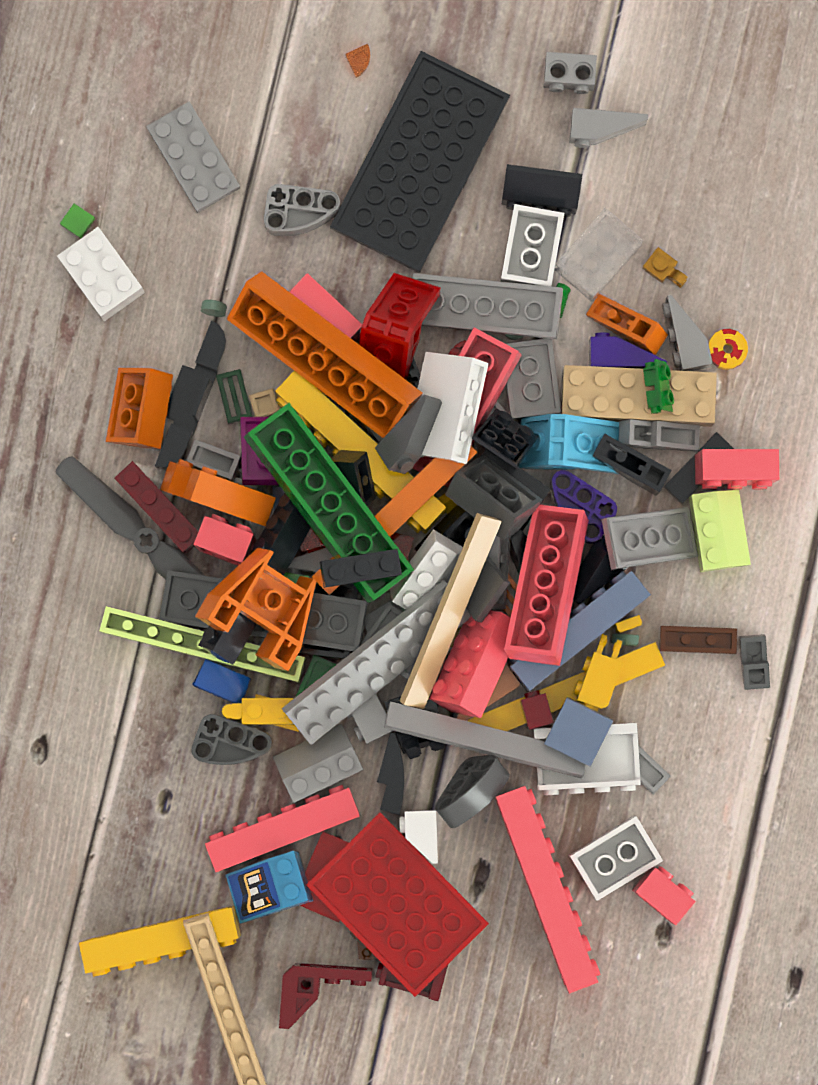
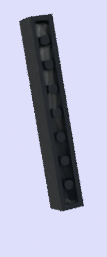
[198,493,311,665]

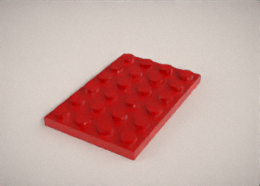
[306,812,489,997]

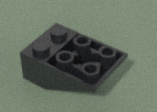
[472,408,538,469]

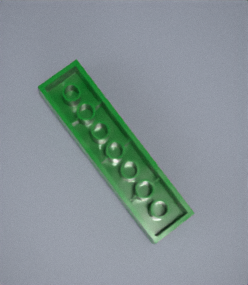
[244,403,414,603]

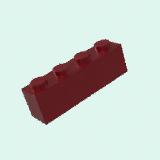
[114,461,198,555]

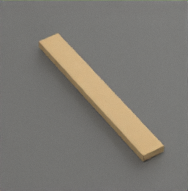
[400,513,502,709]
[183,913,267,1085]

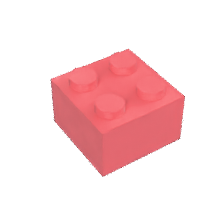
[632,866,696,925]

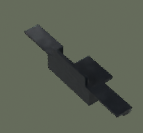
[155,320,226,468]

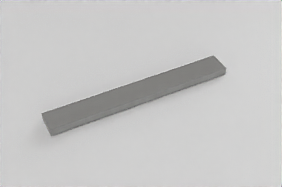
[384,701,586,778]

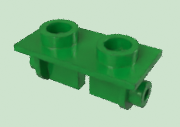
[643,359,674,414]

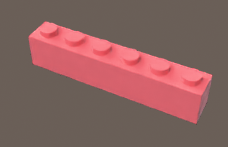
[205,785,360,872]

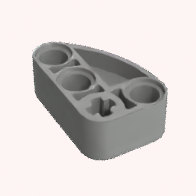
[264,184,340,236]

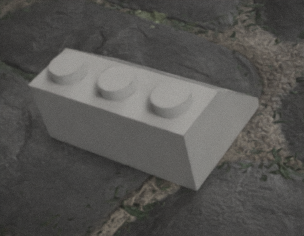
[273,724,364,803]

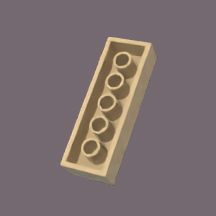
[561,365,717,427]

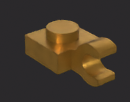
[642,247,688,288]

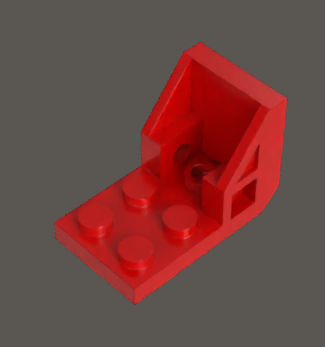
[359,273,441,380]

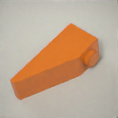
[586,294,668,355]

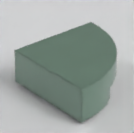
[611,634,639,646]

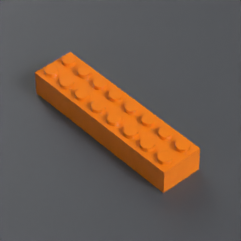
[227,271,423,438]

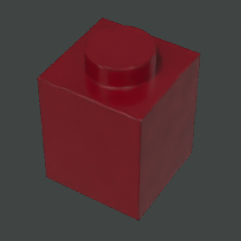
[520,690,554,730]

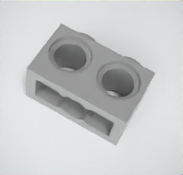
[543,52,597,94]

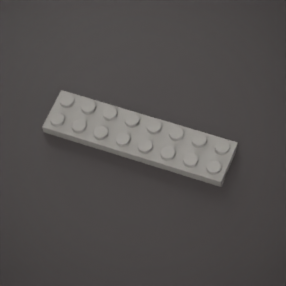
[282,580,471,745]

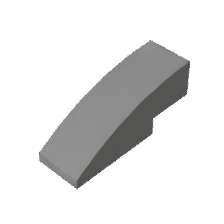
[619,419,700,451]
[186,439,265,492]

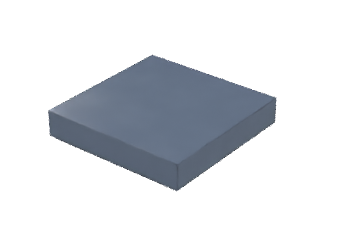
[544,697,613,767]

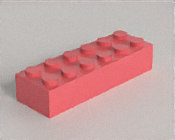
[412,327,522,488]
[504,505,589,666]

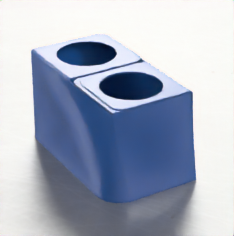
[192,659,251,703]

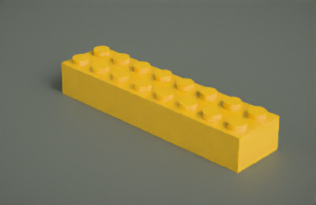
[275,371,446,534]

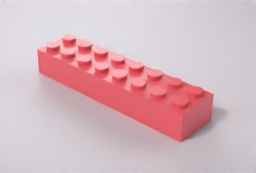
[495,786,601,993]

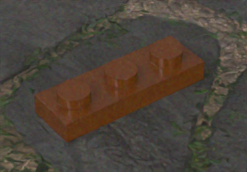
[659,626,737,654]

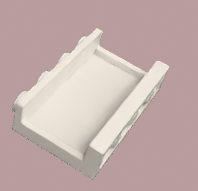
[417,352,488,464]
[534,723,641,795]

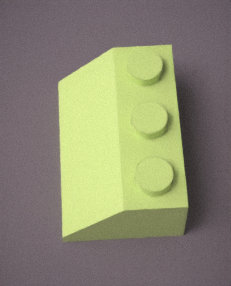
[689,490,751,572]

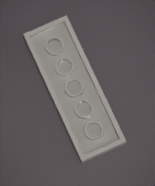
[412,273,563,339]

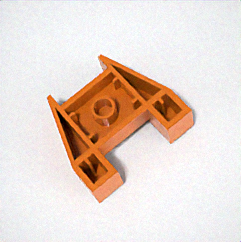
[160,459,276,526]
[195,548,317,671]

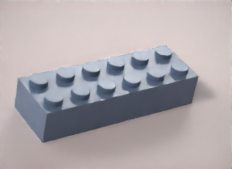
[509,571,651,693]

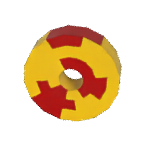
[708,329,748,370]

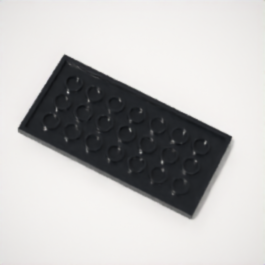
[330,51,510,273]

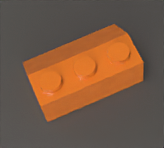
[106,368,173,449]

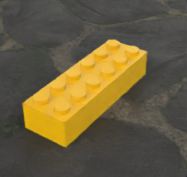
[79,906,241,977]

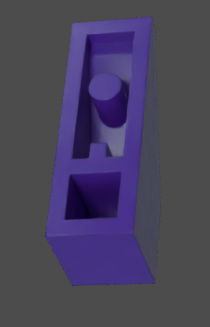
[589,332,667,369]

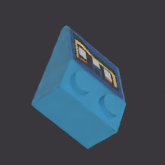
[226,851,313,924]

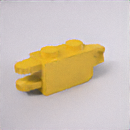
[573,634,623,711]
[221,698,294,725]

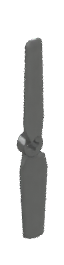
[56,456,205,580]

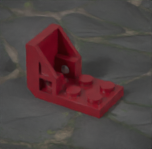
[279,963,373,1029]

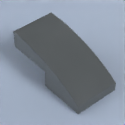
[739,634,770,690]

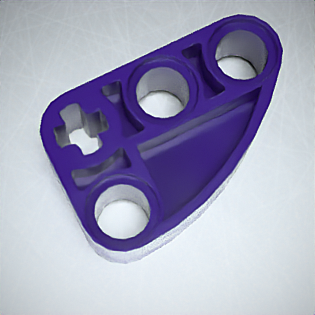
[551,470,617,544]

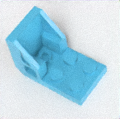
[519,414,619,474]

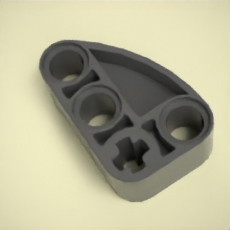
[191,714,273,765]
[435,755,510,828]

